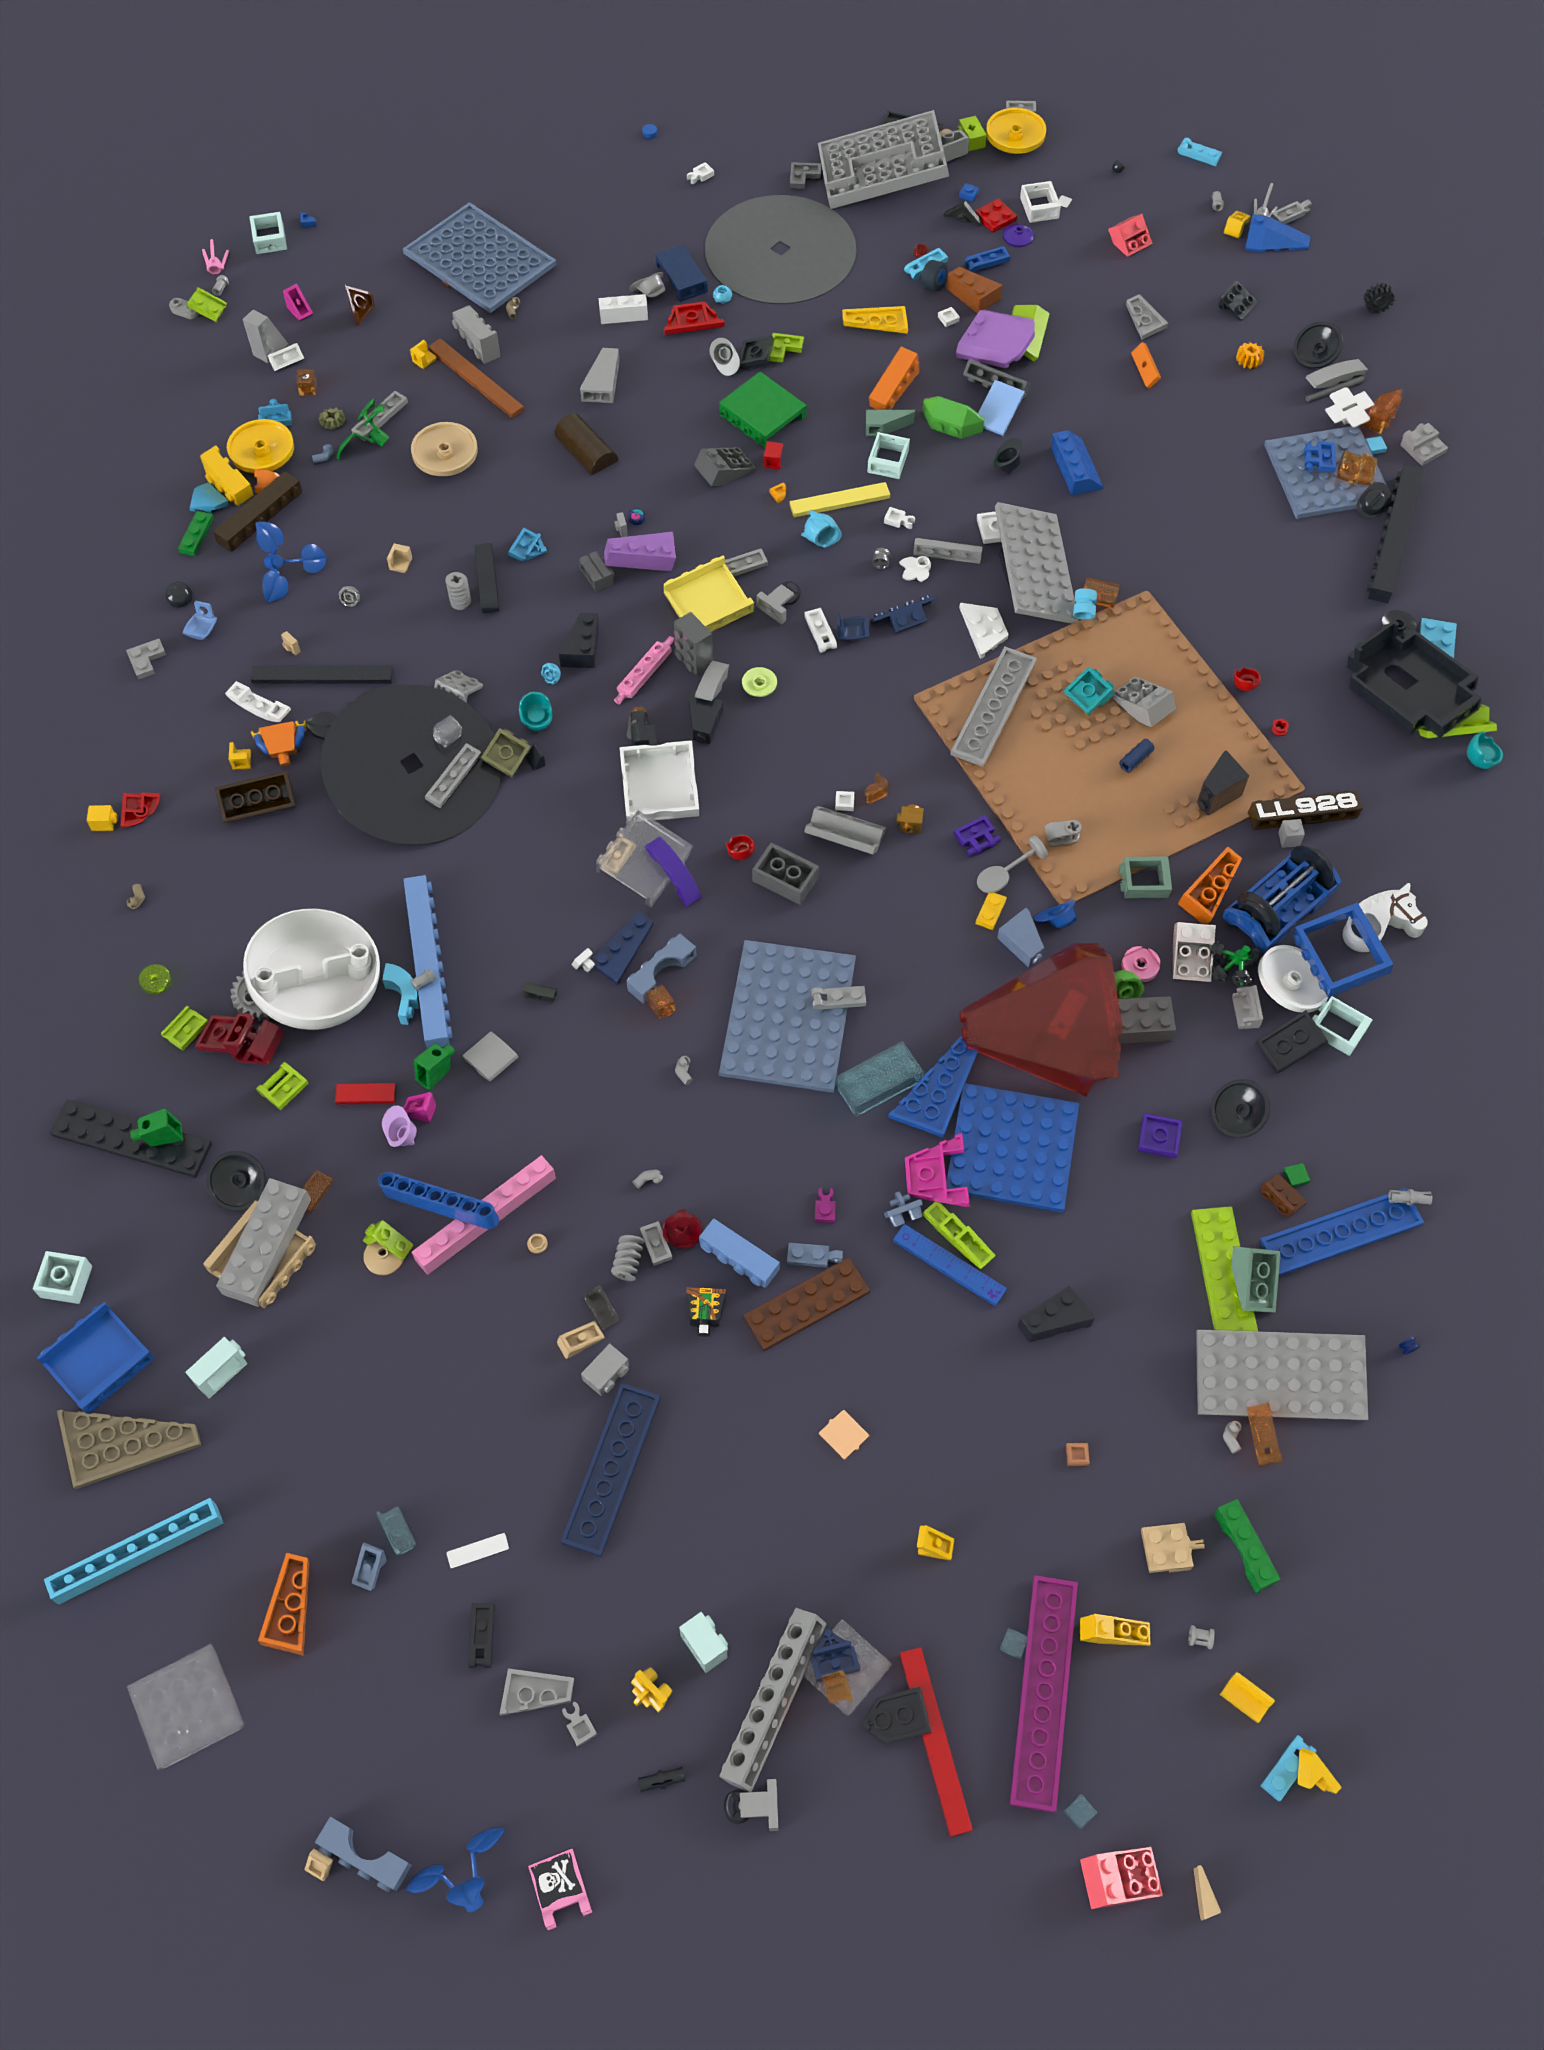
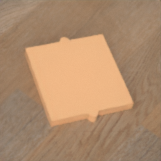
[819,1410,870,1460]

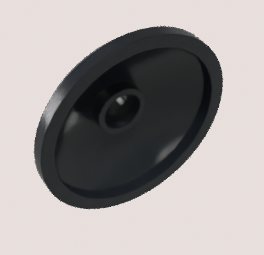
[1294,322,1343,369]
[1211,1079,1270,1138]
[206,1151,266,1211]

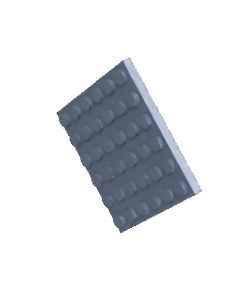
[1264,426,1390,519]

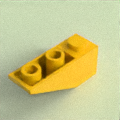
[1080,1614,1151,1646]

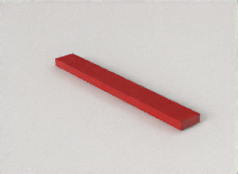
[899,1647,973,1837]

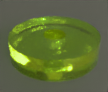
[139,964,171,994]

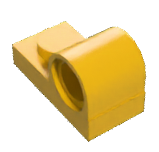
[1224,211,1251,238]

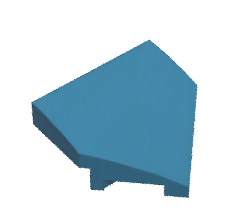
[258,399,292,426]
[189,482,228,514]
[508,527,547,562]

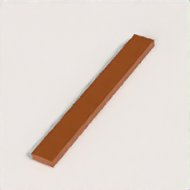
[428,338,524,418]

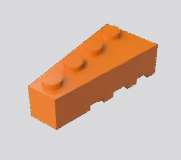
[869,347,920,410]
[1178,847,1242,925]
[258,1553,310,1656]

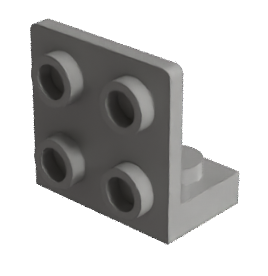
[434,670,483,702]

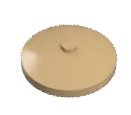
[411,422,478,476]

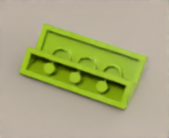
[1011,305,1049,362]
[1419,704,1497,738]

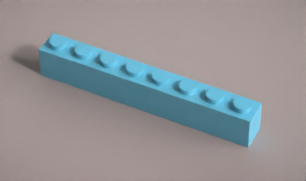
[44,1498,224,1605]

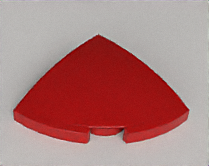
[121,792,160,827]

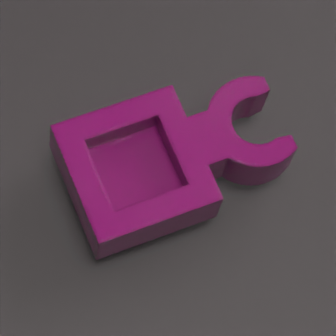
[815,1188,836,1223]

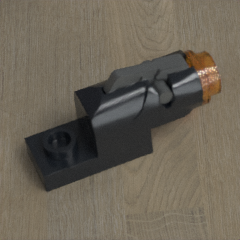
[626,706,657,746]

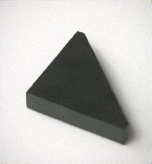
[944,200,982,226]

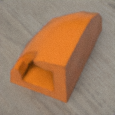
[254,469,280,493]

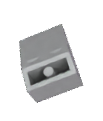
[1111,676,1176,727]

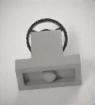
[756,581,801,625]
[724,1779,779,1831]

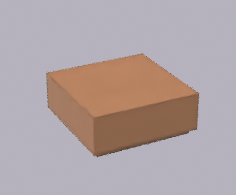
[1066,1443,1090,1466]

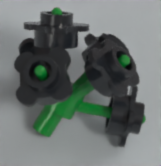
[1210,940,1260,986]

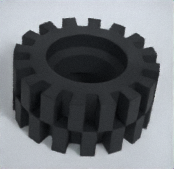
[1363,283,1395,313]

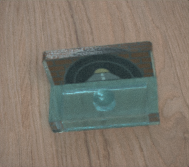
[376,1506,417,1556]

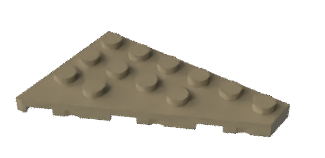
[57,1410,202,1489]

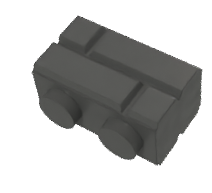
[579,551,615,592]

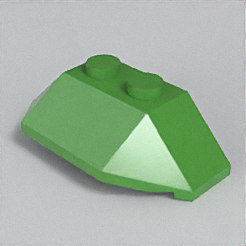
[922,396,985,439]

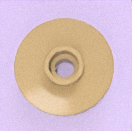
[364,1241,404,1275]

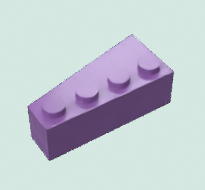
[604,532,676,571]

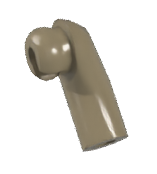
[506,297,520,320]
[127,884,145,909]

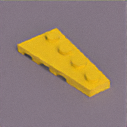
[842,306,908,334]

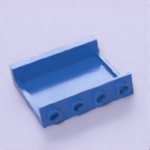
[37,1302,155,1414]

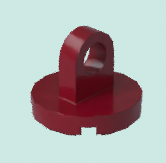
[663,1209,703,1248]

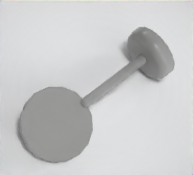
[977,835,1048,893]

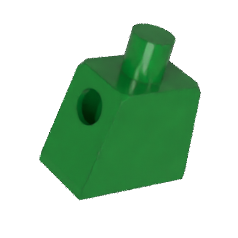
[414,1044,455,1091]
[130,1108,183,1146]

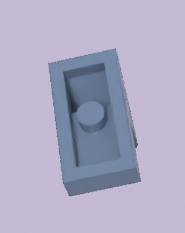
[352,1543,387,1591]

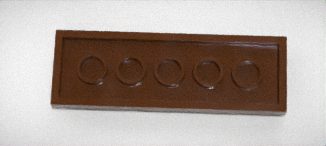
[743,1258,870,1351]

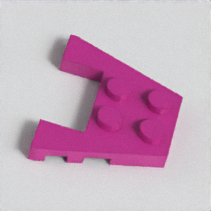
[905,1134,970,1207]

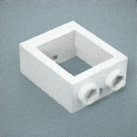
[1020,181,1061,223]

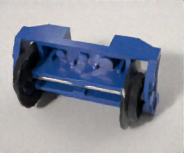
[1222,845,1342,954]

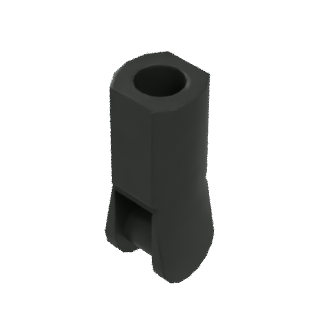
[522,982,557,1002]

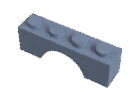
[626,934,697,1004]
[315,1817,412,1893]

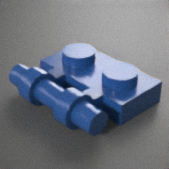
[1304,442,1336,472]

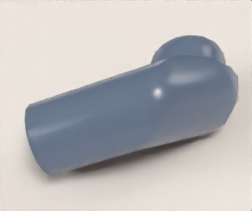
[312,444,333,464]

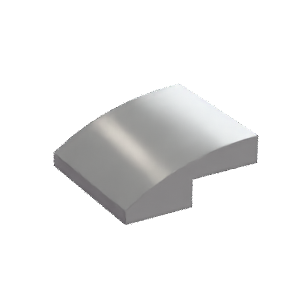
[462,1032,518,1082]

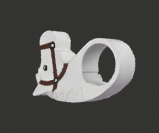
[1342,883,1427,952]

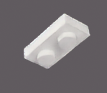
[267,343,304,371]

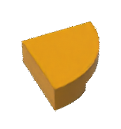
[770,483,786,503]

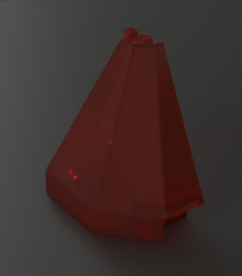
[959,943,1122,1097]

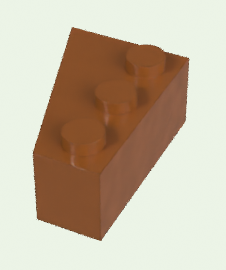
[946,267,1003,314]

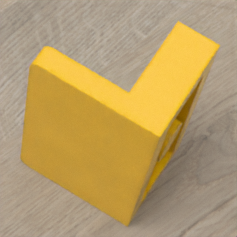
[1220,1672,1275,1723]

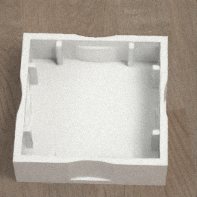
[620,741,699,823]

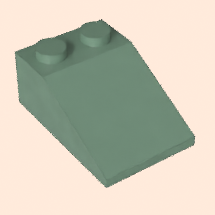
[1231,1246,1281,1313]

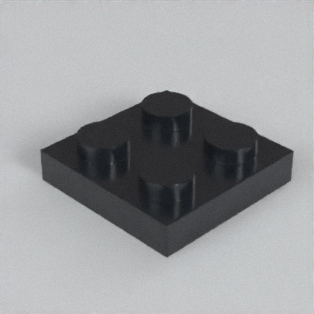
[739,335,774,369]

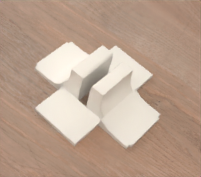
[1325,387,1375,428]

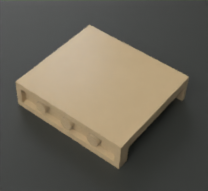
[203,1200,316,1309]

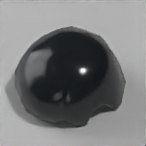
[166,582,193,608]

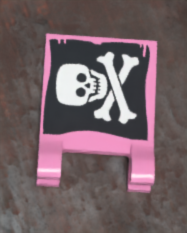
[528,1849,592,1931]

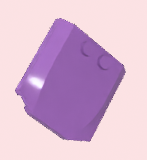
[956,310,1035,368]

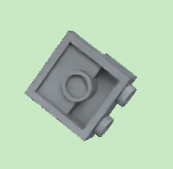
[1400,423,1448,466]

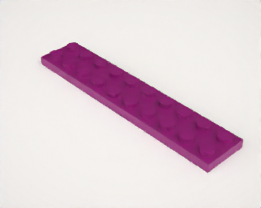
[1009,1575,1078,1813]

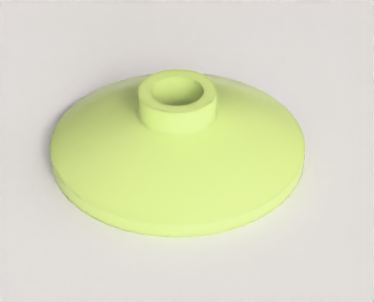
[742,667,777,697]

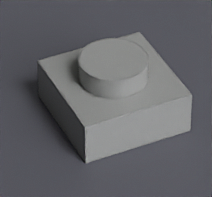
[614,512,628,537]

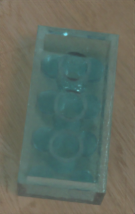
[836,1041,923,1116]

